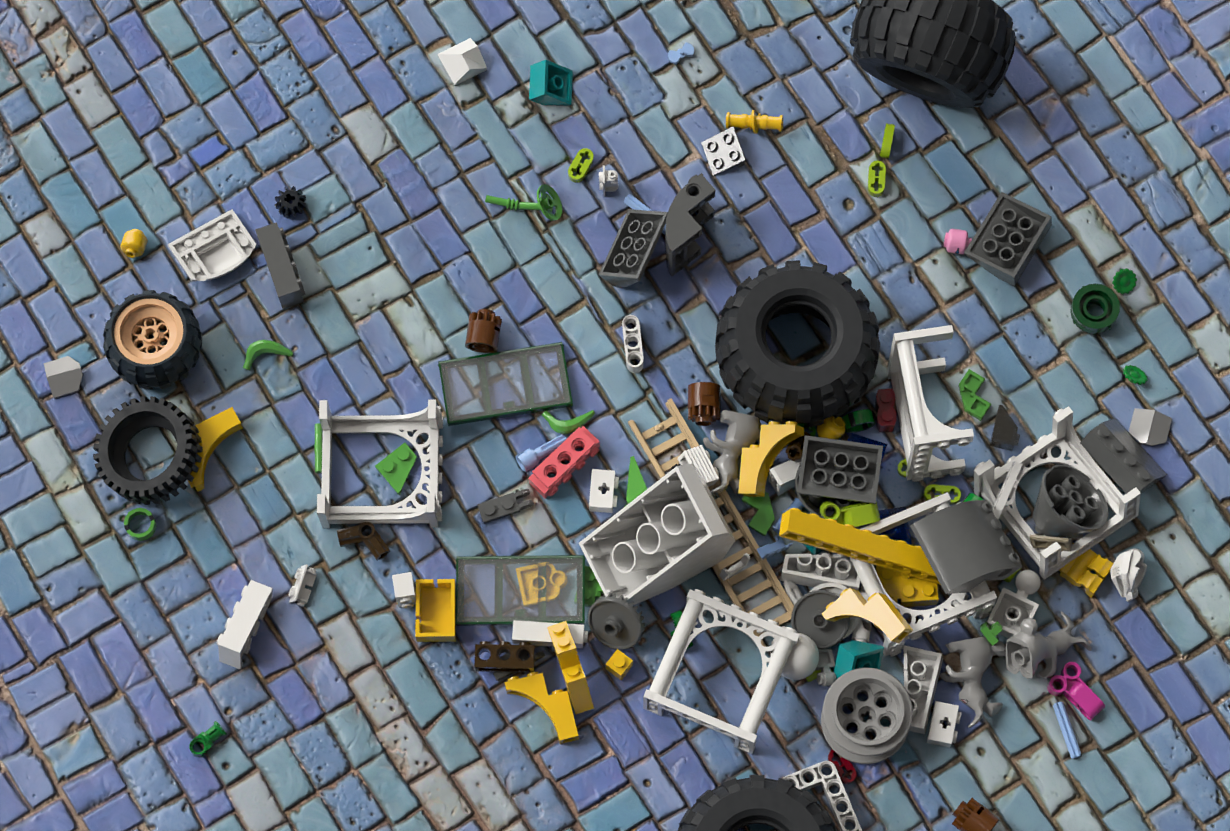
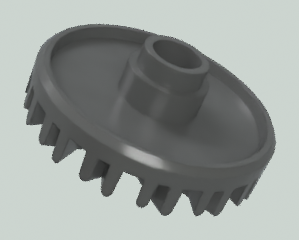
[791,590,850,649]
[588,593,646,650]

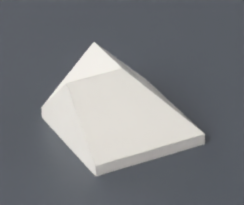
[437,38,487,86]

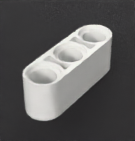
[622,315,644,373]

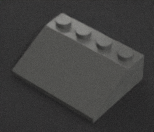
[964,192,1052,287]
[599,209,668,287]
[1080,418,1167,494]
[797,436,883,504]

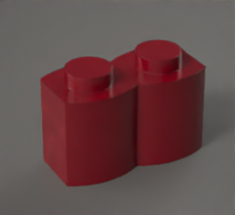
[875,389,896,432]

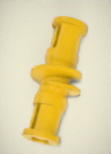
[726,110,784,134]

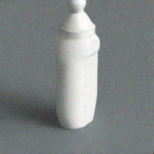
[783,580,803,606]

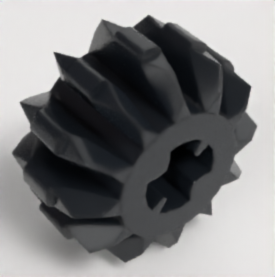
[275,186,306,218]

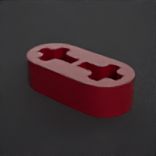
[828,749,856,784]

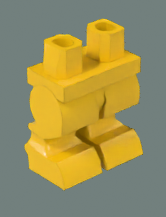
[1058,543,1114,598]

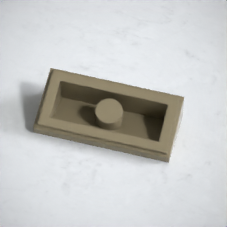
[1030,535,1073,551]

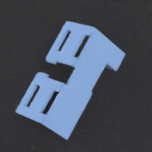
[756,535,793,560]

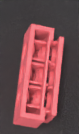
[528,426,600,499]

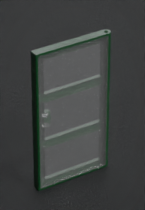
[438,342,573,426]
[455,555,586,626]

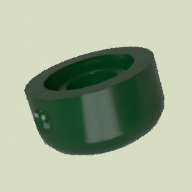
[1070,283,1120,334]

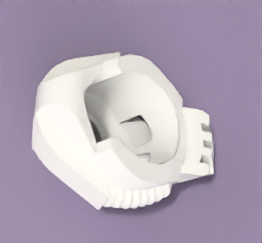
[1110,548,1147,602]

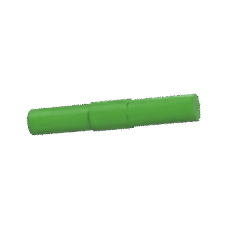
[314,423,323,473]

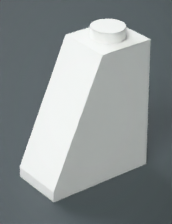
[768,457,802,496]

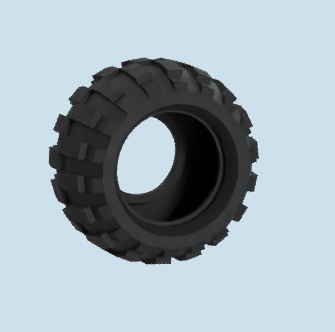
[850,0,1016,108]
[715,260,880,428]
[678,775,836,831]

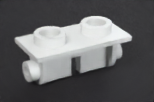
[599,165,618,196]
[289,564,317,607]

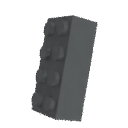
[255,222,306,309]

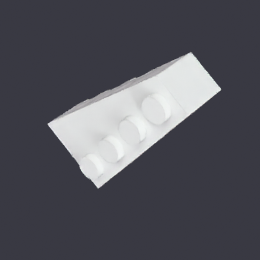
[780,553,860,590]
[217,580,273,670]
[903,645,943,734]

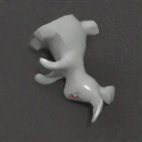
[703,410,762,494]
[1005,611,1092,679]
[940,636,1006,728]

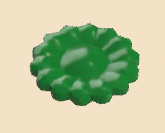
[1112,268,1137,294]
[1123,365,1147,385]

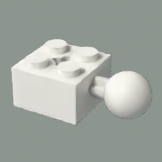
[987,570,1041,639]

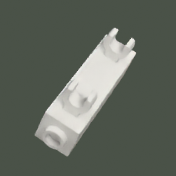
[512,620,588,648]

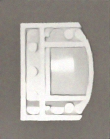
[168,209,256,281]

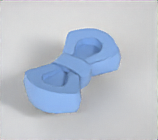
[668,42,694,65]

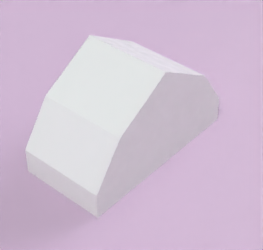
[579,463,735,605]

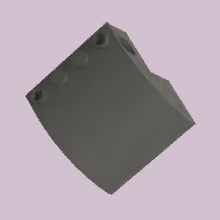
[665,173,716,277]
[910,500,1022,594]

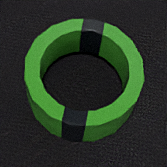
[124,508,157,541]

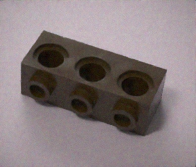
[474,641,535,672]

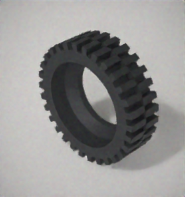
[93,396,202,505]

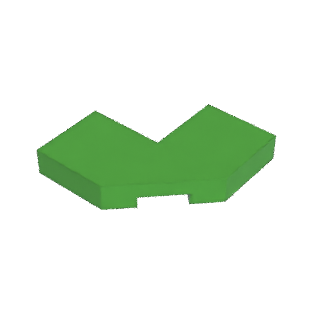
[958,369,991,421]
[742,492,775,536]

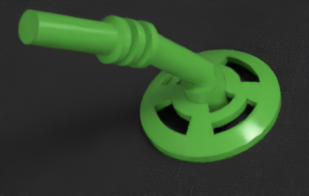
[485,184,562,221]

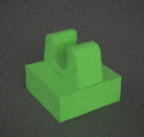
[980,621,1003,646]

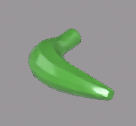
[243,340,293,371]
[542,410,595,434]

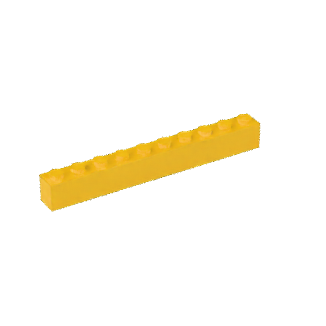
[779,508,941,585]

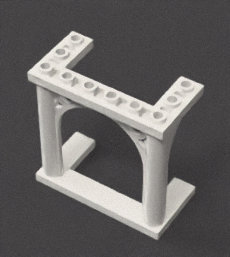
[887,325,974,482]
[317,400,443,528]
[974,406,1141,580]
[850,492,997,657]
[643,589,800,754]

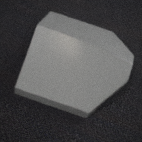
[44,356,83,399]
[1129,408,1172,446]

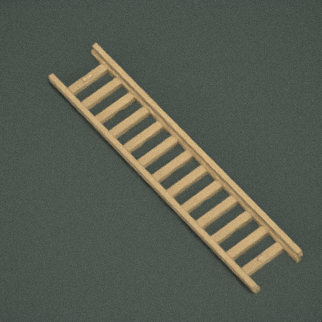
[628,398,794,647]

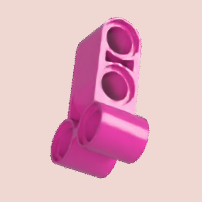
[1047,662,1105,721]

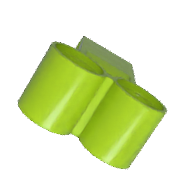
[820,501,880,527]

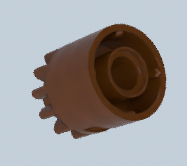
[465,309,502,353]
[688,382,721,426]
[952,798,1000,831]

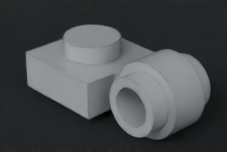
[815,648,836,686]

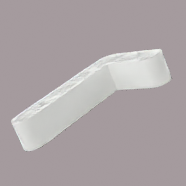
[783,761,862,831]

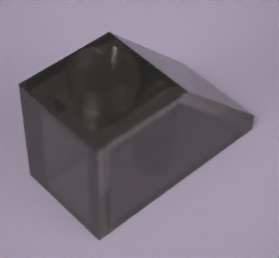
[990,405,1020,451]

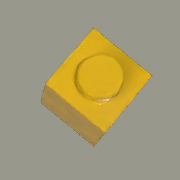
[605,649,633,681]

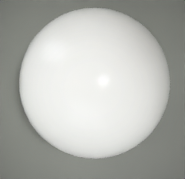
[772,633,819,680]

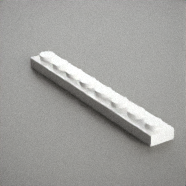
[951,461,1023,606]

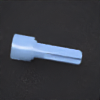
[516,434,567,472]

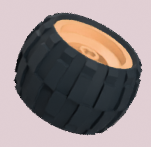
[103,290,202,390]

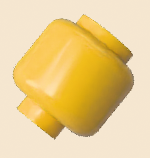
[120,229,148,258]
[817,416,845,440]

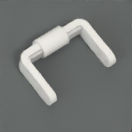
[719,553,750,581]

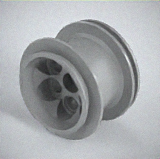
[821,668,913,764]

